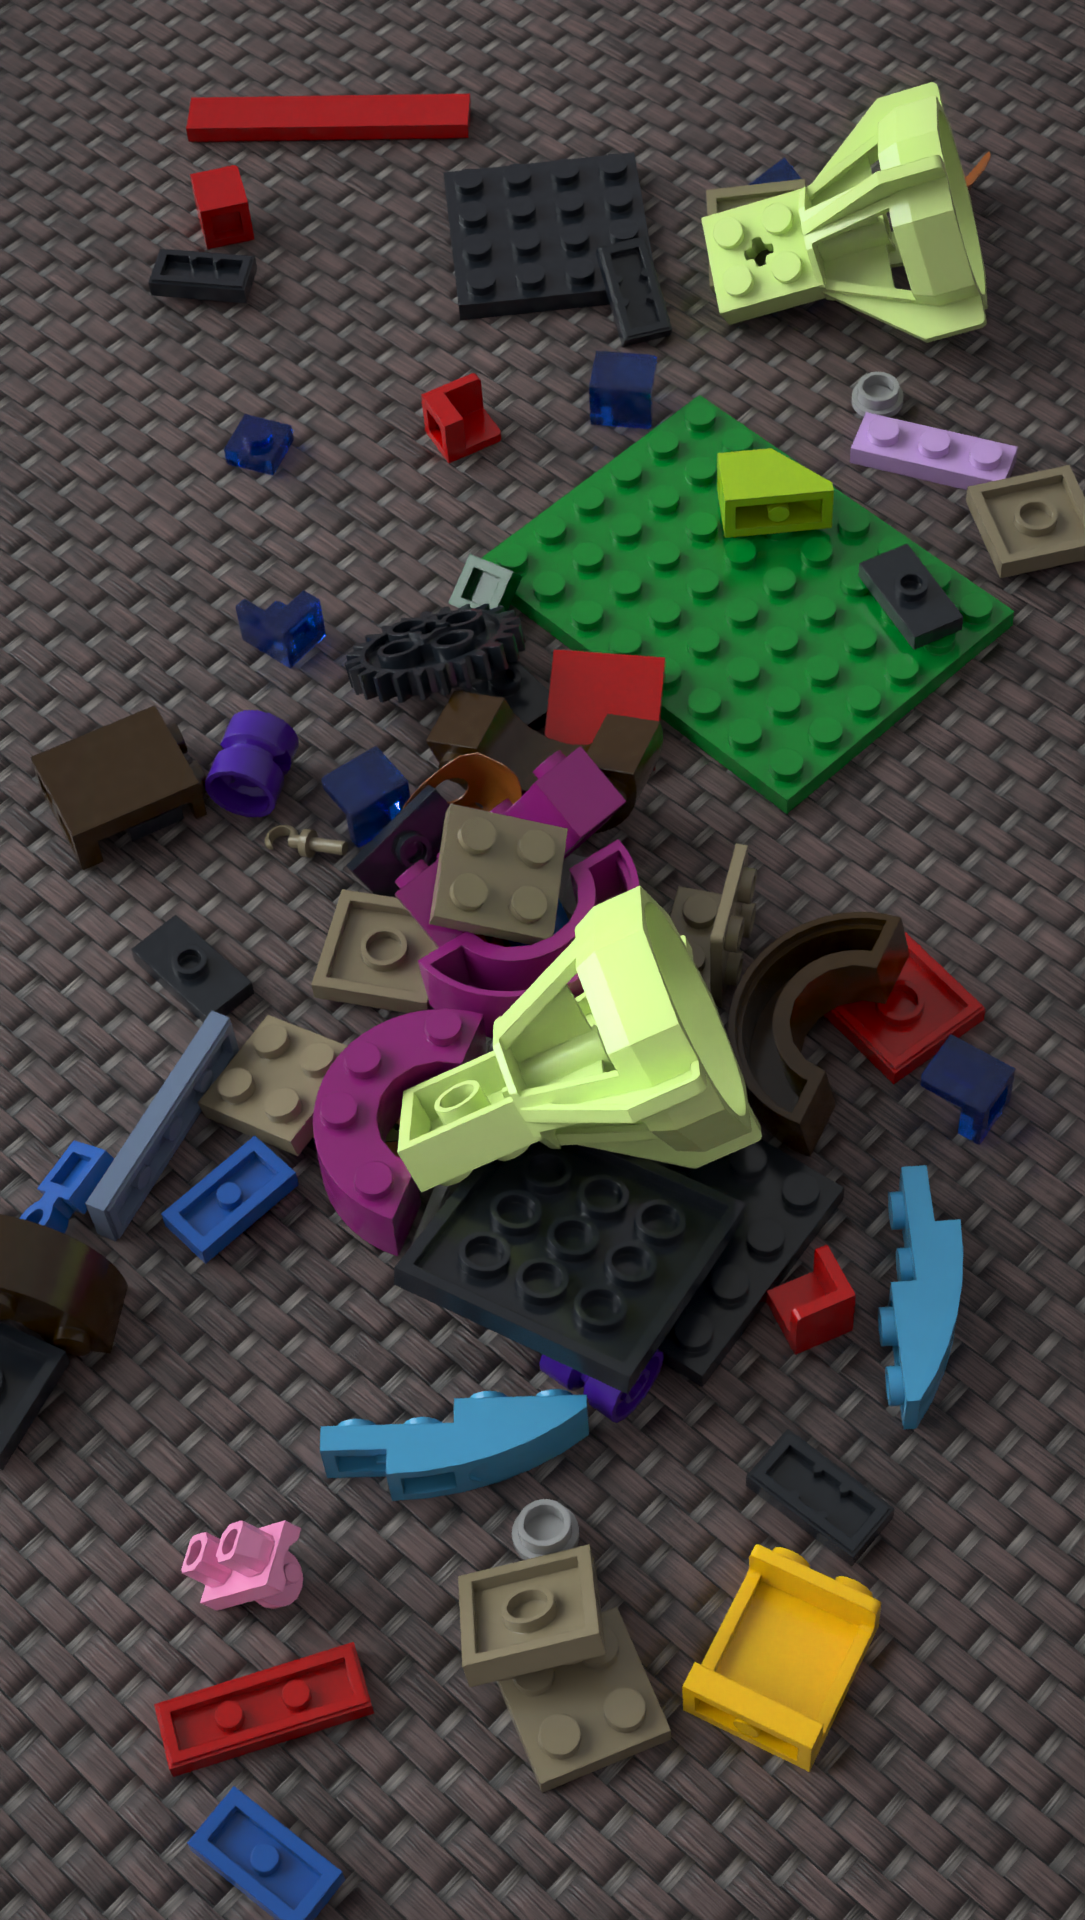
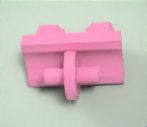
[181,1520,303,1611]

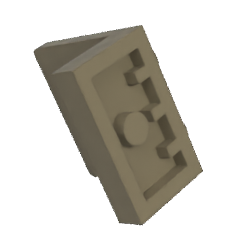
[670,843,757,1007]

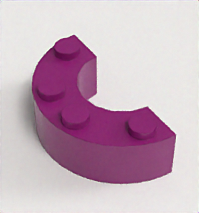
[395,746,626,948]
[418,839,640,1038]
[313,1008,487,1256]

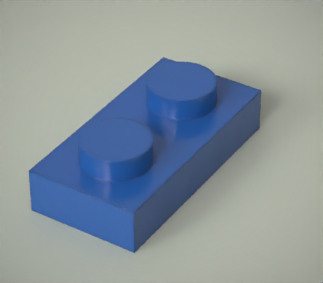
[161,1136,299,1264]
[187,1786,345,1920]

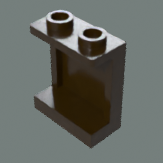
[30,705,207,870]

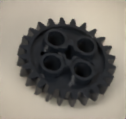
[345,603,526,703]

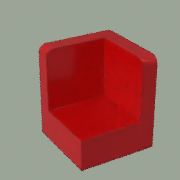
[190,165,255,250]
[421,373,502,463]
[766,1245,856,1355]

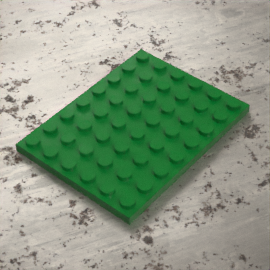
[482,395,1014,814]

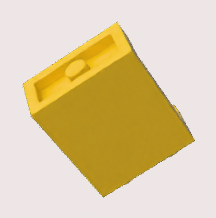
[682,1544,882,1772]

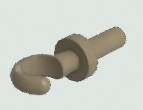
[264,825,348,858]

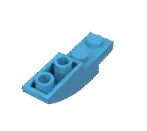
[878,1165,963,1430]
[320,1389,589,1501]

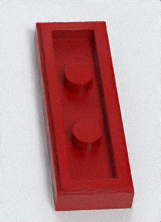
[154,1642,374,1777]

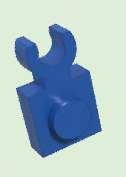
[20,1140,114,1234]

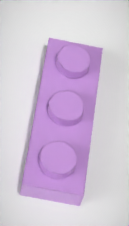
[850,412,1018,490]

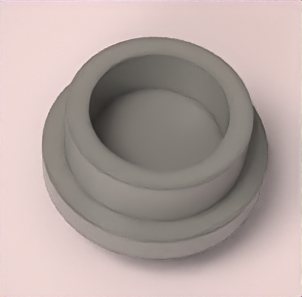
[851,371,904,417]
[512,1499,580,1560]

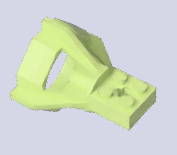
[701,82,988,343]
[397,886,762,1193]

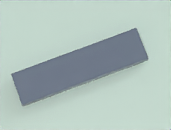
[85,1010,239,1242]

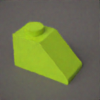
[717,448,834,538]

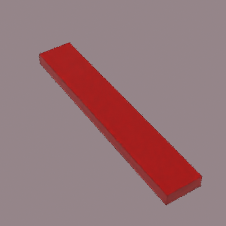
[186,93,471,142]

